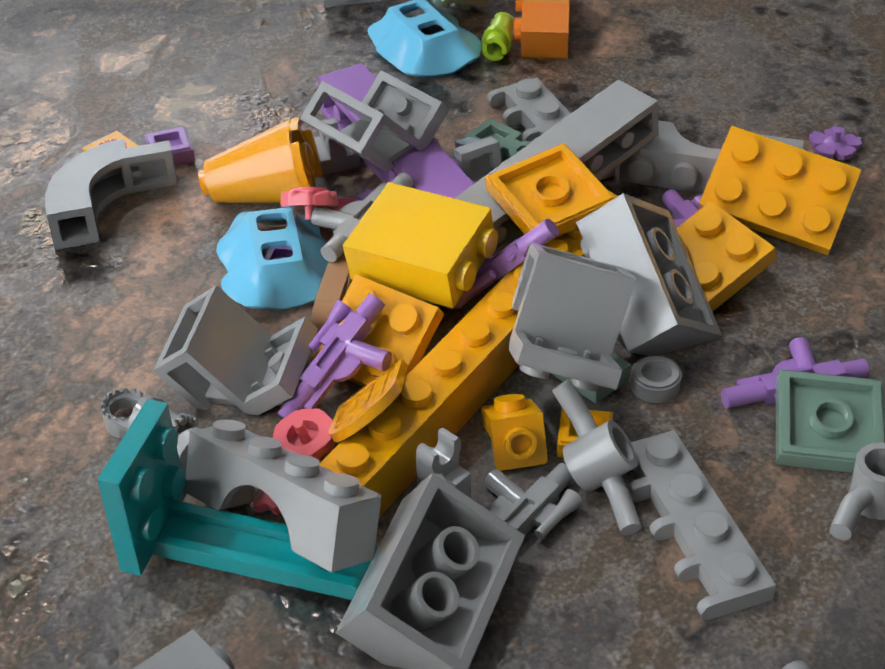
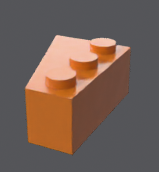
[514,0,571,58]

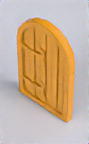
[328,358,408,443]

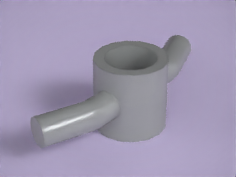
[552,379,642,536]
[830,442,885,540]

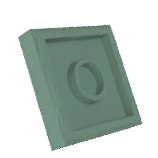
[776,369,885,473]

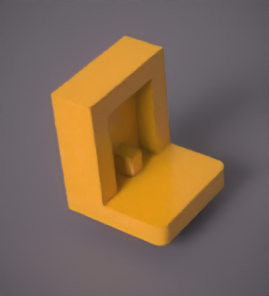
[481,394,548,471]

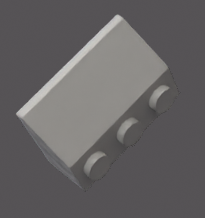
[576,193,722,356]
[336,473,525,669]

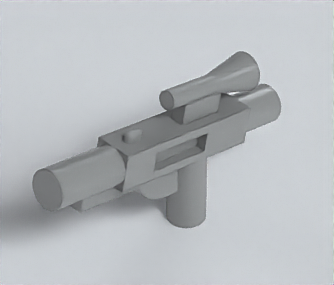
[311,172,413,262]
[484,463,583,539]

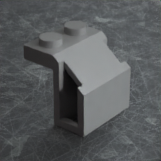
[300,70,450,172]
[509,242,637,392]
[153,285,318,415]

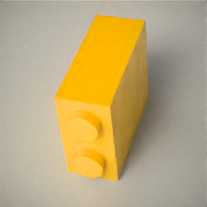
[342,182,498,308]

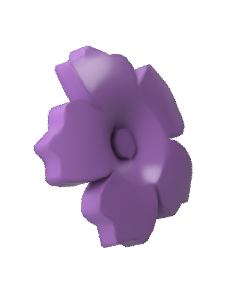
[809,125,862,161]

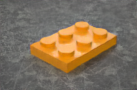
[698,125,862,256]

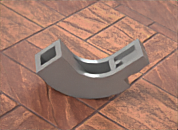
[45,139,178,250]

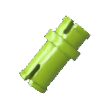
[482,12,514,61]

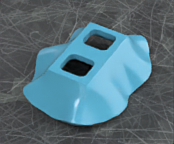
[368,0,481,78]
[217,208,329,311]

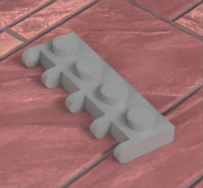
[487,77,616,180]
[627,430,776,620]

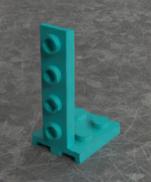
[97,399,378,600]

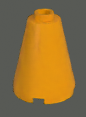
[198,116,323,204]

